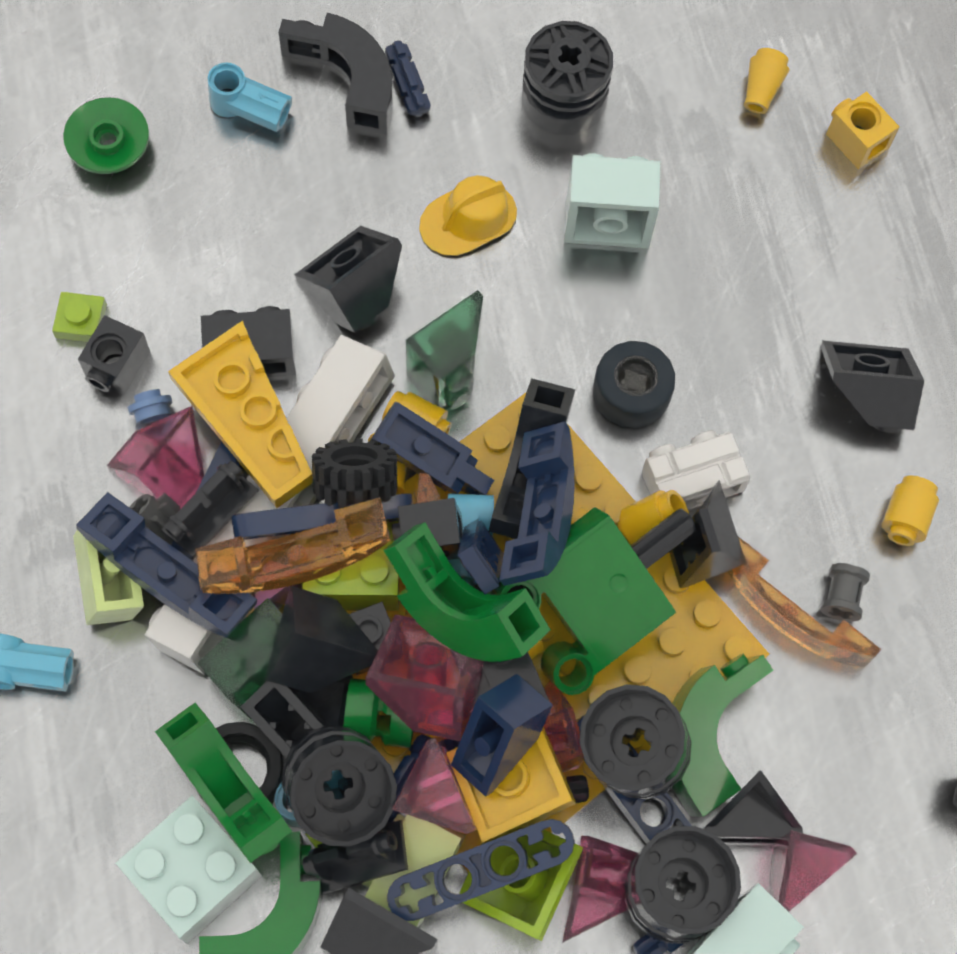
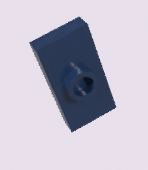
[458,519,504,594]

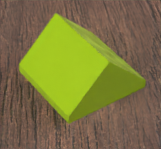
[459,824,583,941]

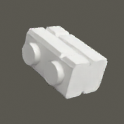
[642,430,750,510]

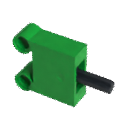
[488,507,696,695]

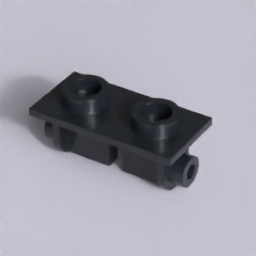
[161,461,259,558]
[303,820,408,894]

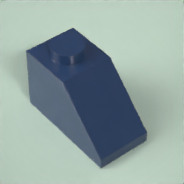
[451,674,553,797]

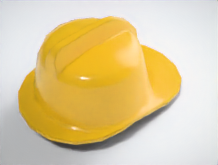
[419,175,517,256]

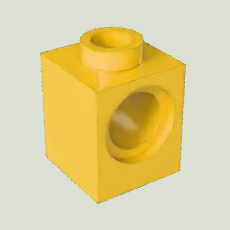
[826,91,899,170]

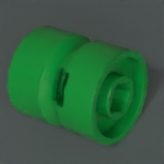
[343,678,418,748]

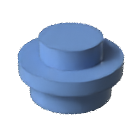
[127,389,173,424]

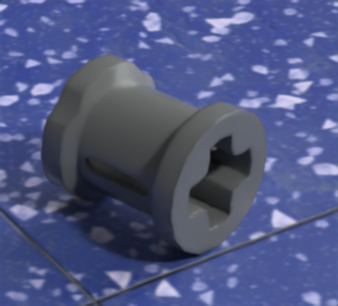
[821,563,870,622]

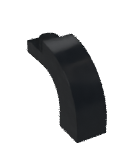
[278,13,393,135]
[489,378,576,539]

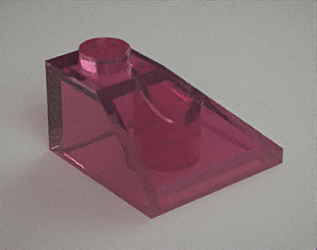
[366,614,483,741]

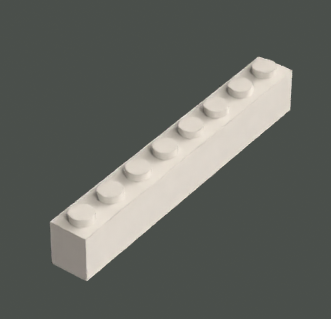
[144,335,395,675]

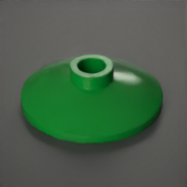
[63,97,149,174]

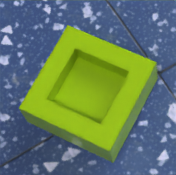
[52,292,107,342]

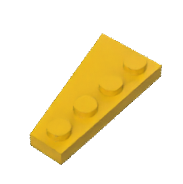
[168,321,313,508]

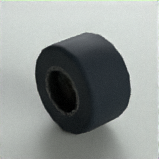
[593,341,675,428]

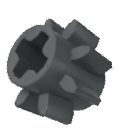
[130,493,180,544]

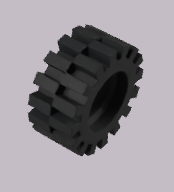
[312,439,398,509]

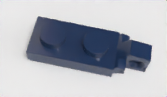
[371,401,494,495]

